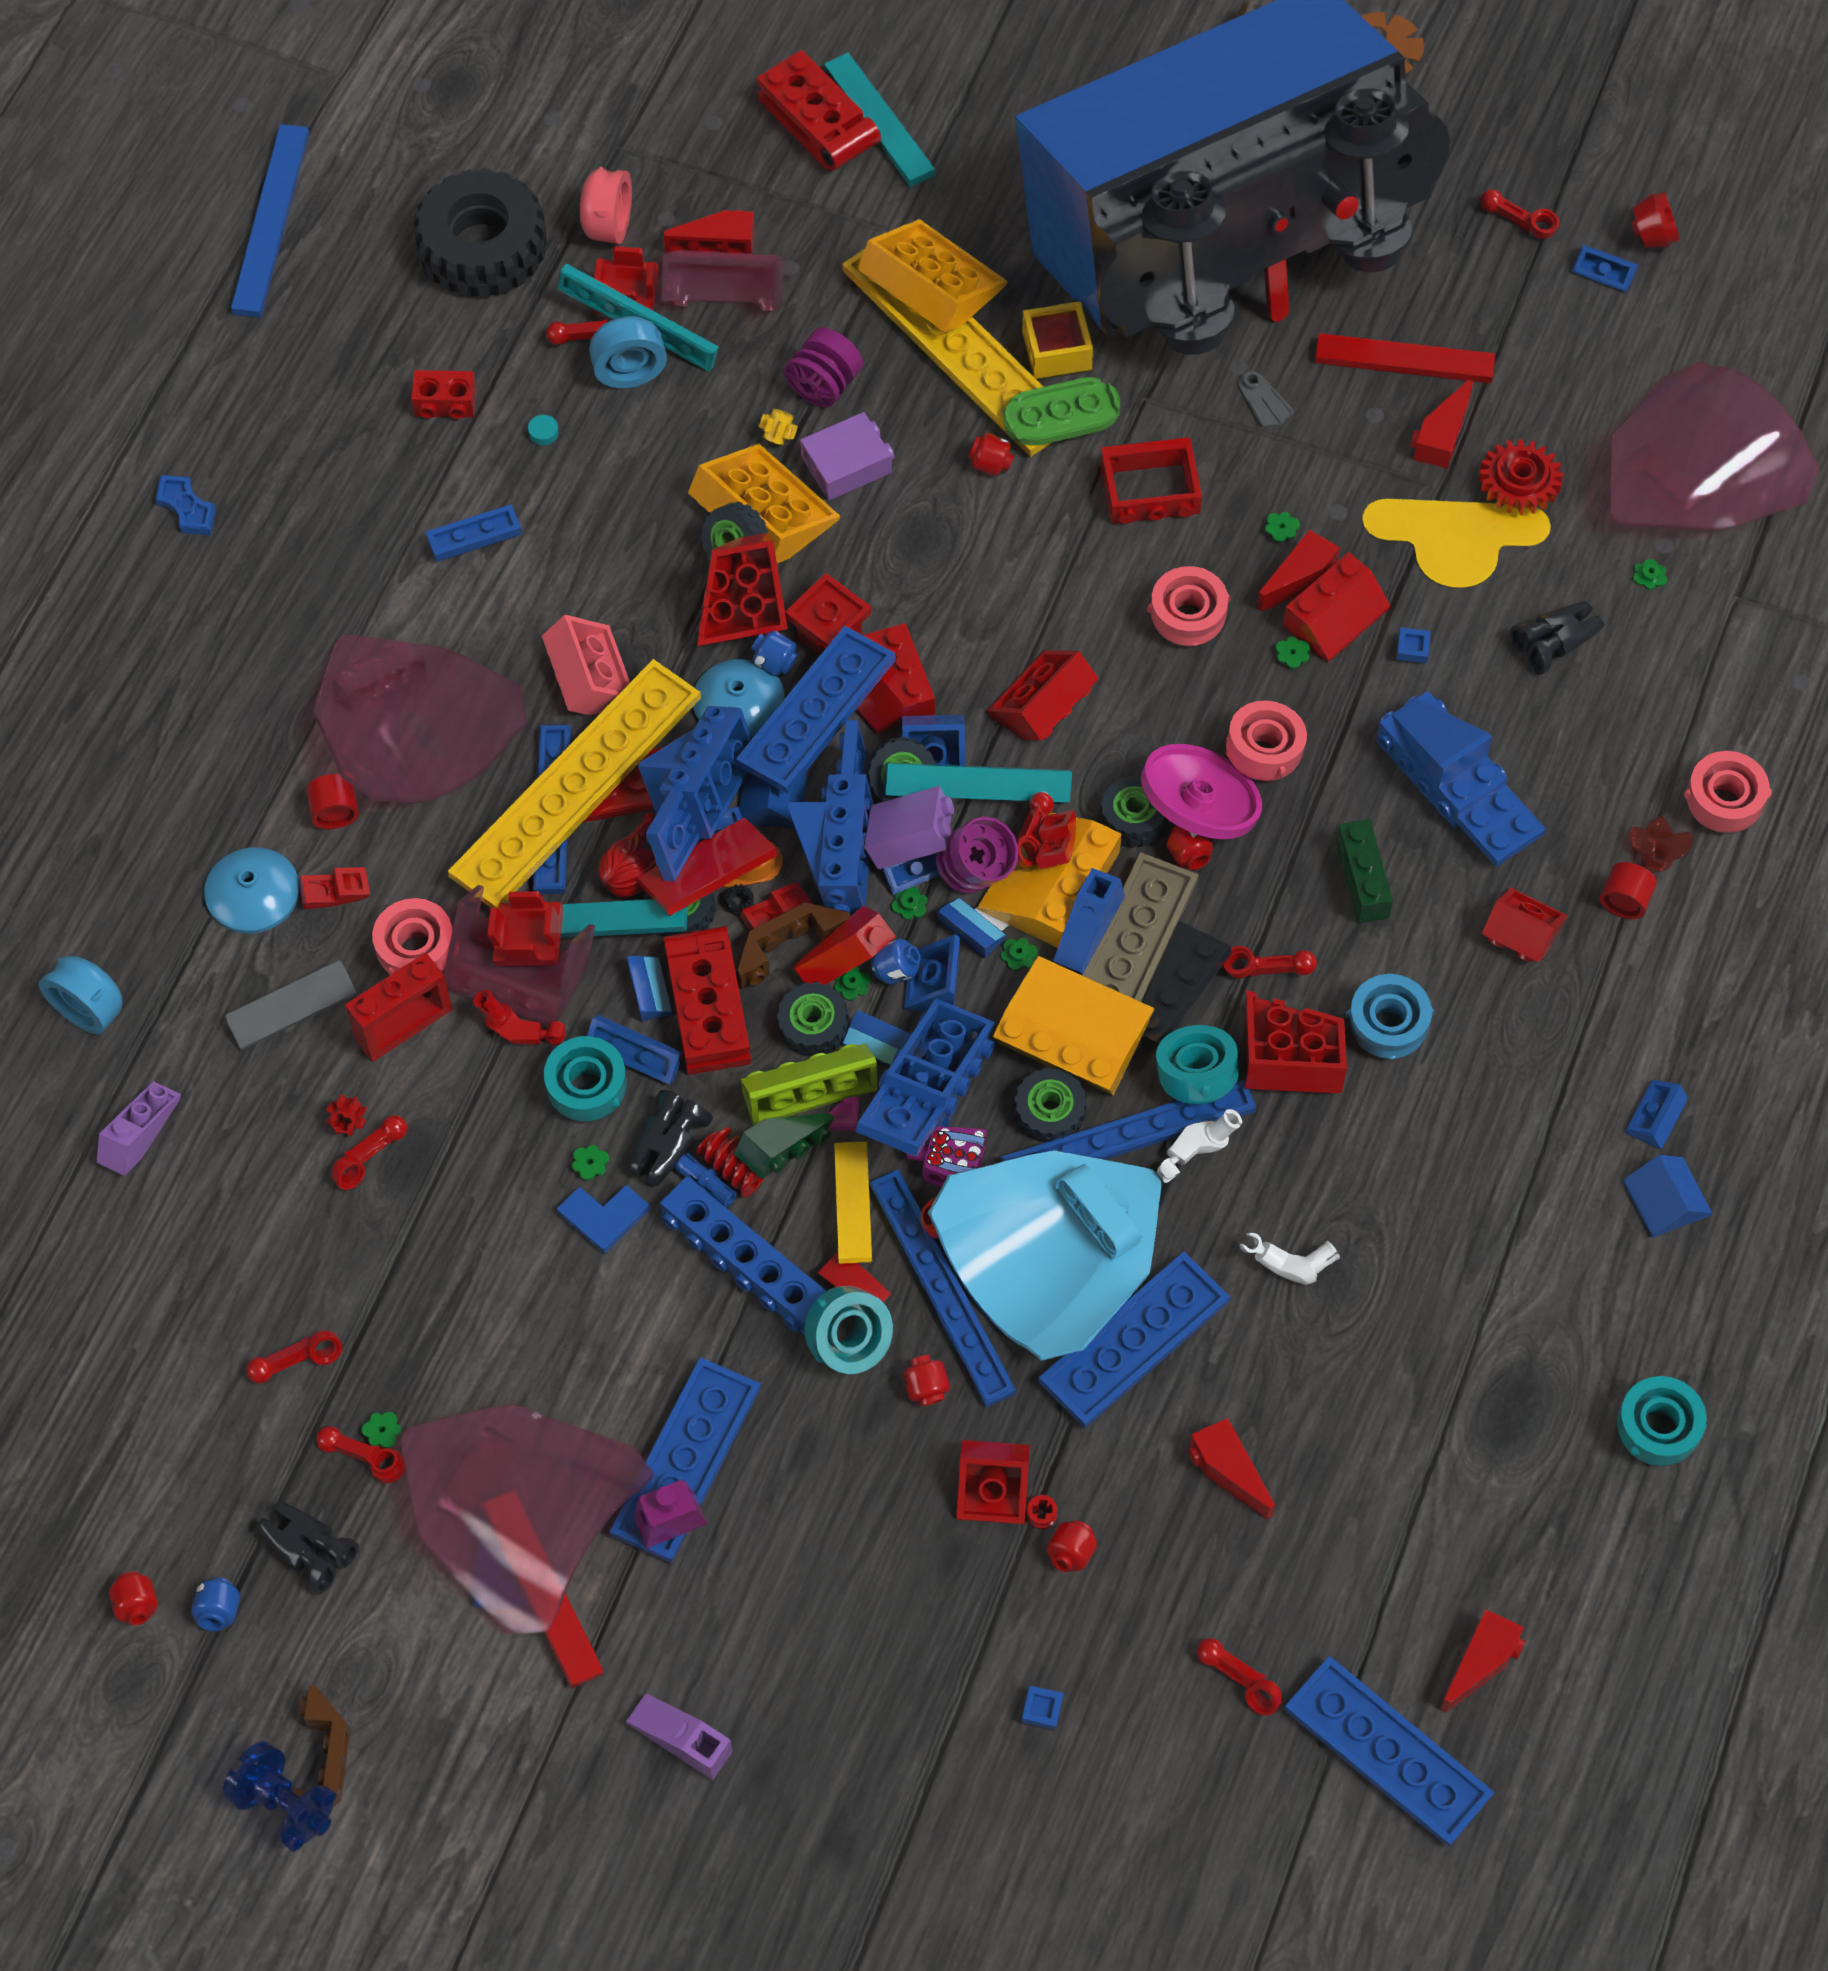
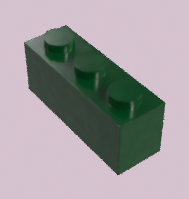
[1336,819,1393,924]

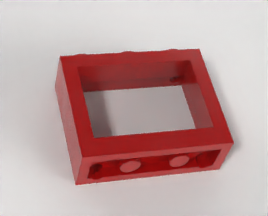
[1100,437,1202,524]
[345,952,453,1062]

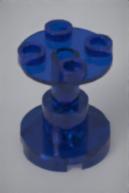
[223,1741,336,1852]

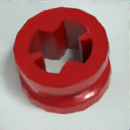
[1027,1495,1058,1530]

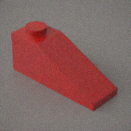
[664,210,755,258]
[1410,380,1474,469]
[1257,530,1340,612]
[792,905,896,985]
[1188,1418,1275,1519]
[1440,1609,1526,1713]

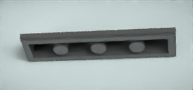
[225,960,357,1051]

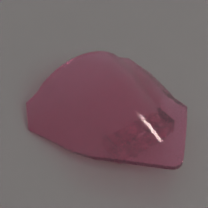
[1610,361,1820,531]
[313,635,527,803]
[401,1404,654,1634]

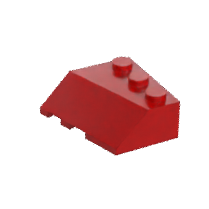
[697,532,788,646]
[856,623,935,734]
[1243,990,1347,1094]

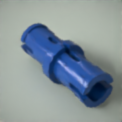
[675,1153,737,1208]

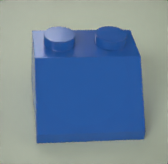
[902,715,966,766]

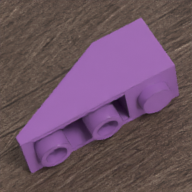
[97,1081,181,1176]
[626,1693,733,1781]

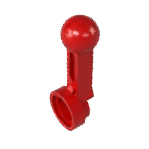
[1480,189,1559,239]
[546,319,613,345]
[1016,792,1054,868]
[1223,946,1317,978]
[332,1115,408,1190]
[246,1330,342,1384]
[316,1426,406,1483]
[1197,1638,1282,1716]

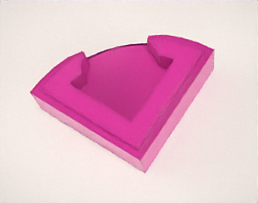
[829,1097,859,1131]

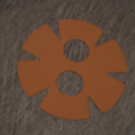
[1361,12,1424,73]

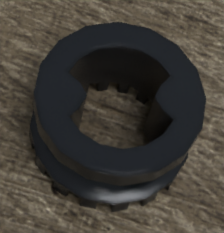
[725,884,754,916]

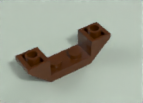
[737,902,851,989]
[285,1685,351,1833]

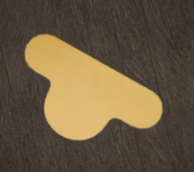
[1362,499,1551,588]

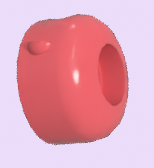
[580,167,632,244]
[1147,566,1231,646]
[1226,701,1307,781]
[1684,751,1772,833]
[372,898,455,975]

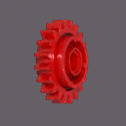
[1479,439,1564,515]

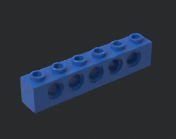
[660,1176,826,1335]

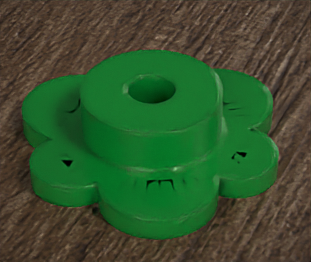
[1265,512,1300,542]
[1633,559,1667,590]
[1276,637,1310,669]
[892,887,927,920]
[1001,938,1038,971]
[835,967,871,1001]
[572,1145,609,1181]
[362,1412,402,1448]

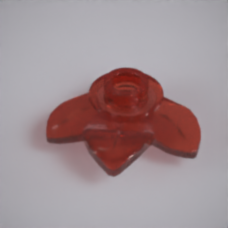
[1629,816,1693,872]

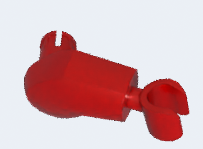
[473,989,566,1045]

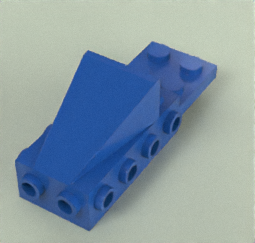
[1376,691,1546,867]
[638,706,752,882]
[788,720,874,916]
[856,998,995,1157]

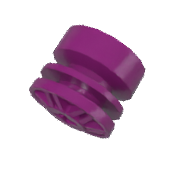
[784,327,863,408]
[936,816,1018,894]

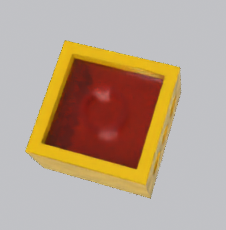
[1022,301,1093,379]

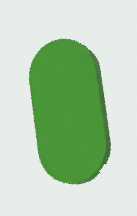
[1003,377,1120,446]

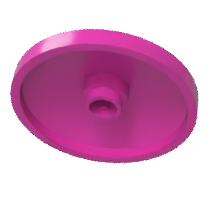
[1141,744,1262,839]

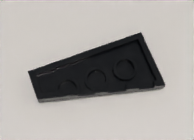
[1141,921,1232,1048]

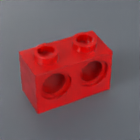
[411,370,477,419]

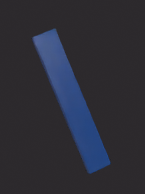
[533,725,572,894]

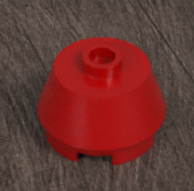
[1631,192,1680,248]

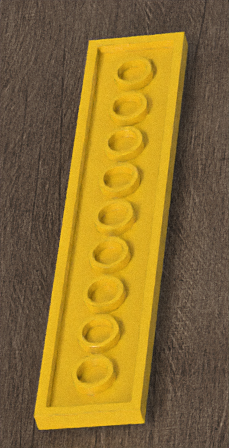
[842,249,1052,457]
[448,659,701,908]

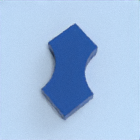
[156,475,216,536]

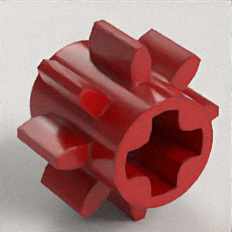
[326,1094,367,1137]

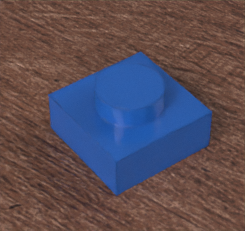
[1397,628,1431,663]
[1022,1686,1064,1730]

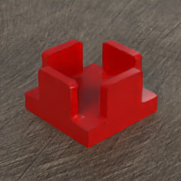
[594,246,659,314]
[785,573,872,656]
[488,891,564,966]

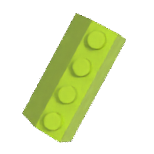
[741,1043,877,1126]

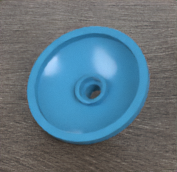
[693,659,785,738]
[204,847,300,934]

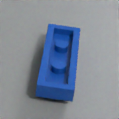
[426,504,522,562]
[587,1015,683,1085]

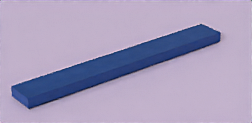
[231,124,309,318]
[1000,1080,1257,1162]
[869,1169,1016,1408]

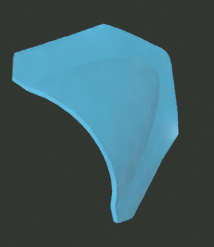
[928,1151,1161,1360]

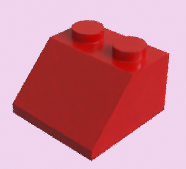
[1481,887,1568,962]
[957,1440,1030,1524]

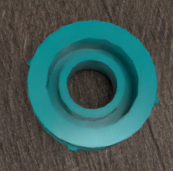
[1156,1025,1239,1105]
[544,1036,627,1122]
[804,1286,893,1374]
[1617,1376,1707,1466]

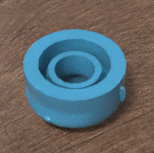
[589,316,667,388]
[39,956,122,1034]
[1345,974,1435,1060]

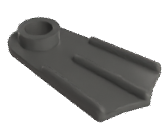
[1238,372,1293,428]

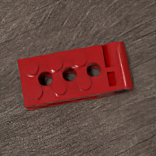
[757,50,881,171]
[663,926,751,1075]

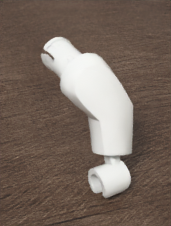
[1157,1109,1242,1183]
[1240,1233,1340,1285]

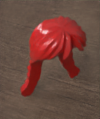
[599,812,657,898]

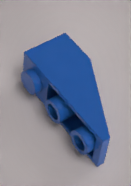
[1053,868,1125,975]

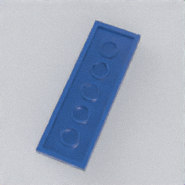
[736,626,896,794]
[1039,1252,1230,1429]
[610,1357,761,1564]
[1284,1656,1494,1848]

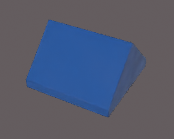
[739,771,807,828]
[904,934,960,1012]
[1623,1155,1712,1238]

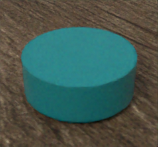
[528,415,559,445]

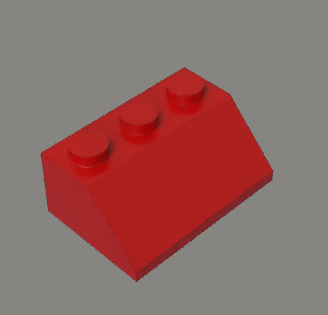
[1283,552,1390,663]
[986,650,1099,741]

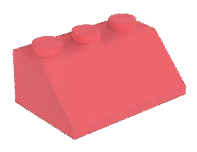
[542,615,630,716]

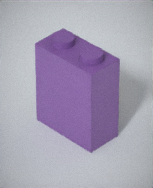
[800,412,894,501]
[864,786,954,869]

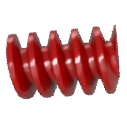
[697,1127,765,1198]

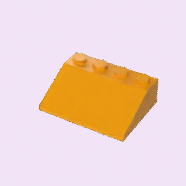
[858,219,1007,333]
[688,444,841,563]
[978,813,1122,948]
[993,956,1155,1096]

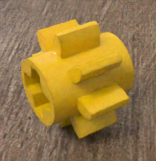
[758,408,798,445]

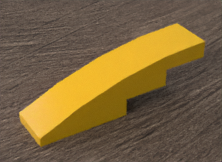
[834,1142,872,1263]

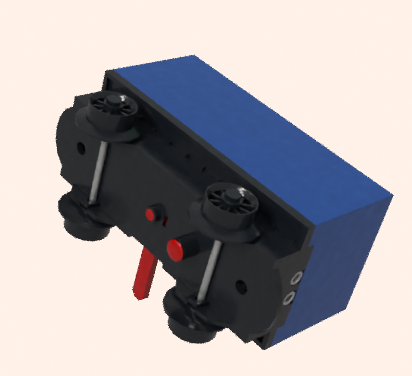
[1015,0,1450,355]

